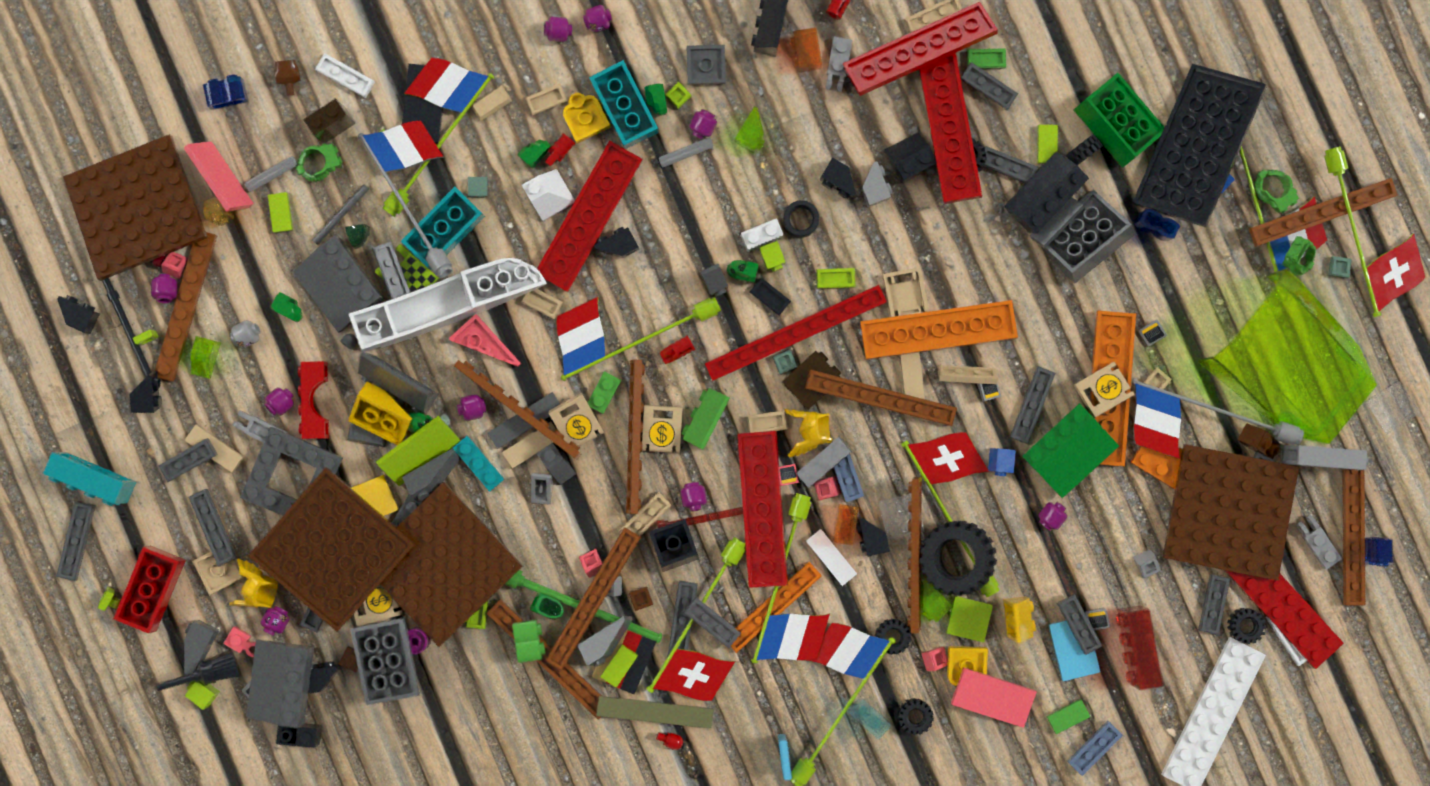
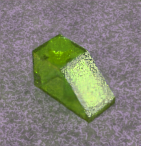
[734,106,765,154]
[191,336,221,379]
[921,578,953,623]

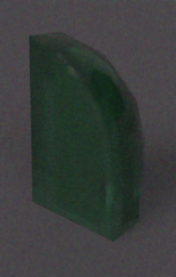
[345,224,370,249]

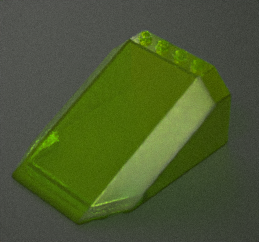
[1198,269,1377,444]

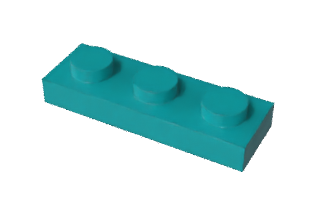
[453,435,505,492]

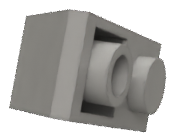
[861,161,892,207]

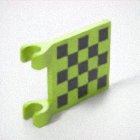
[375,244,439,293]

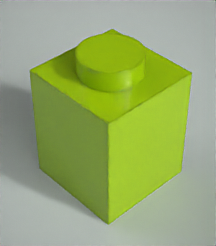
[759,241,786,272]
[185,681,220,710]

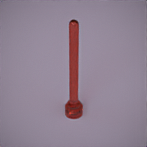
[657,506,743,528]

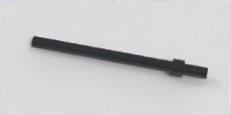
[102,278,152,377]

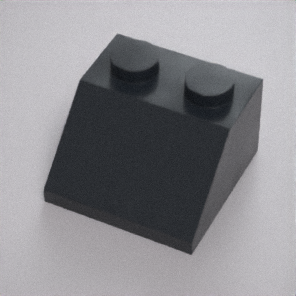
[884,132,936,184]
[649,519,699,572]

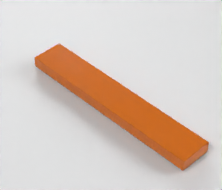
[730,562,822,653]

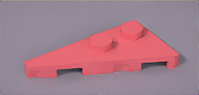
[449,314,521,367]

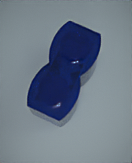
[203,74,248,110]
[1134,209,1180,241]
[1365,537,1393,566]

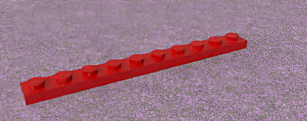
[705,285,887,381]

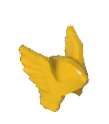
[784,409,832,458]
[229,558,278,608]

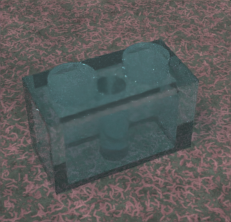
[848,696,892,740]

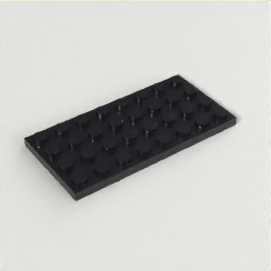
[1132,63,1267,228]

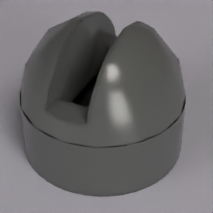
[340,334,357,350]

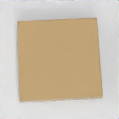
[192,552,245,595]

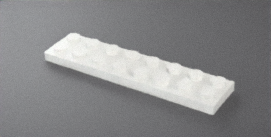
[1161,637,1266,786]

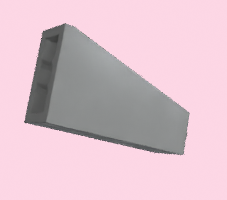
[1282,445,1369,470]

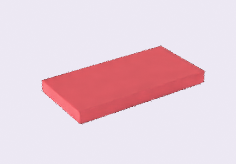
[184,141,254,212]
[951,667,1037,728]

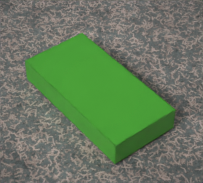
[967,48,1006,69]
[1046,699,1090,734]

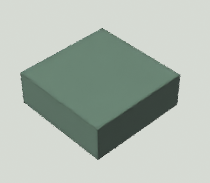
[468,177,488,197]
[1328,256,1352,278]
[772,350,797,375]

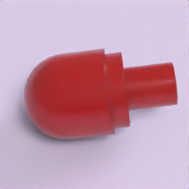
[656,732,683,750]

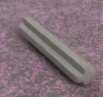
[659,137,713,167]
[244,156,298,192]

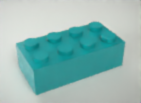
[589,60,659,149]
[401,187,485,270]
[43,452,137,506]

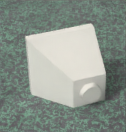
[522,169,575,221]

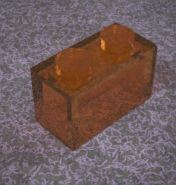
[790,27,822,73]
[832,503,859,546]

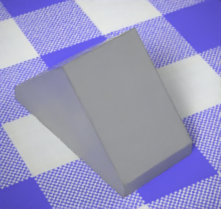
[531,473,553,504]

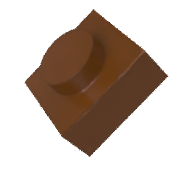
[629,586,654,611]
[339,646,358,673]

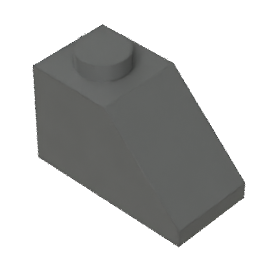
[701,264,728,297]
[537,443,576,485]

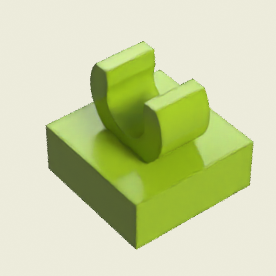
[98,586,121,611]

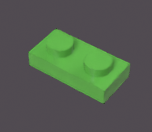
[588,371,622,414]

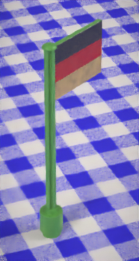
[505,570,662,694]

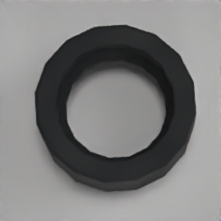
[783,200,820,238]

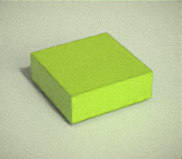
[665,82,692,109]
[133,329,159,346]

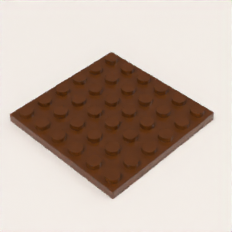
[63,134,208,281]
[1162,444,1299,580]
[248,467,416,632]
[380,482,523,647]

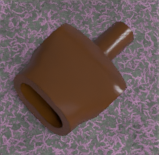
[274,60,301,96]

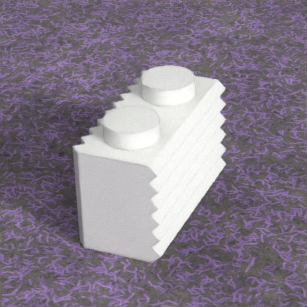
[741,218,783,252]

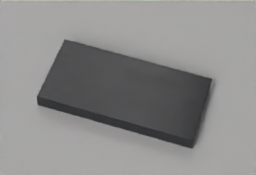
[402,63,443,143]

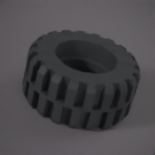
[919,521,997,596]

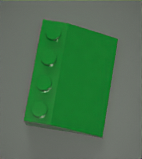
[1074,73,1165,168]
[1022,403,1119,498]

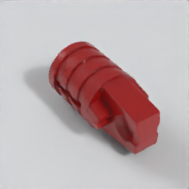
[826,0,850,20]
[544,133,576,166]
[659,335,696,364]

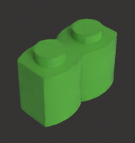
[512,619,545,663]

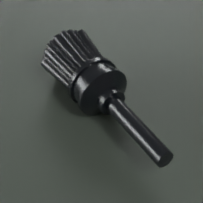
[156,652,239,691]

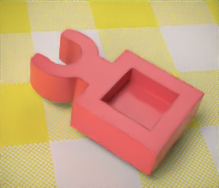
[223,626,256,657]

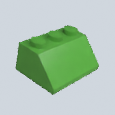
[681,388,730,450]

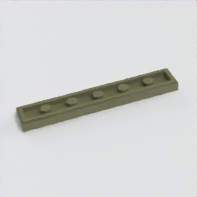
[596,696,714,729]

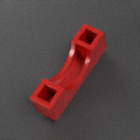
[298,361,329,439]

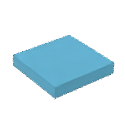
[778,734,791,780]

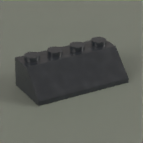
[751,0,788,57]
[1003,152,1089,234]

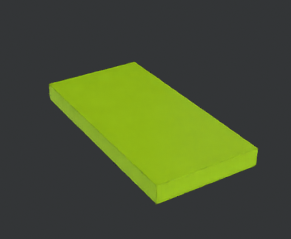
[376,415,461,486]

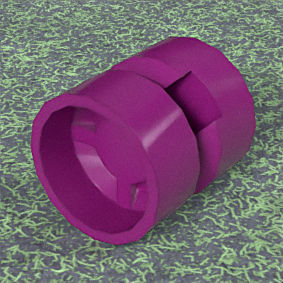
[408,626,431,654]

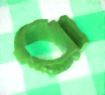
[296,143,343,182]
[1254,169,1299,214]
[1282,236,1316,276]

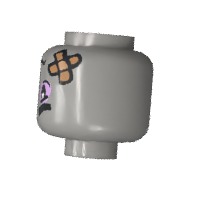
[230,320,261,348]

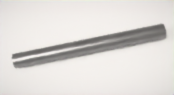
[312,184,369,245]

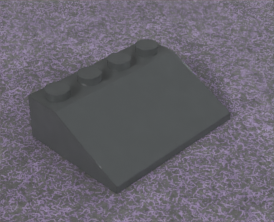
[1041,190,1134,283]
[293,235,385,333]
[358,351,439,413]
[350,618,420,705]
[246,639,314,728]

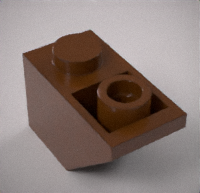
[1237,423,1281,460]

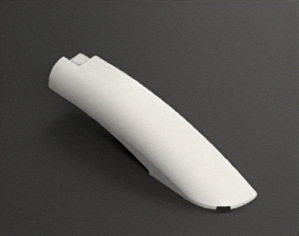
[349,258,547,352]

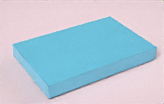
[1048,620,1100,681]

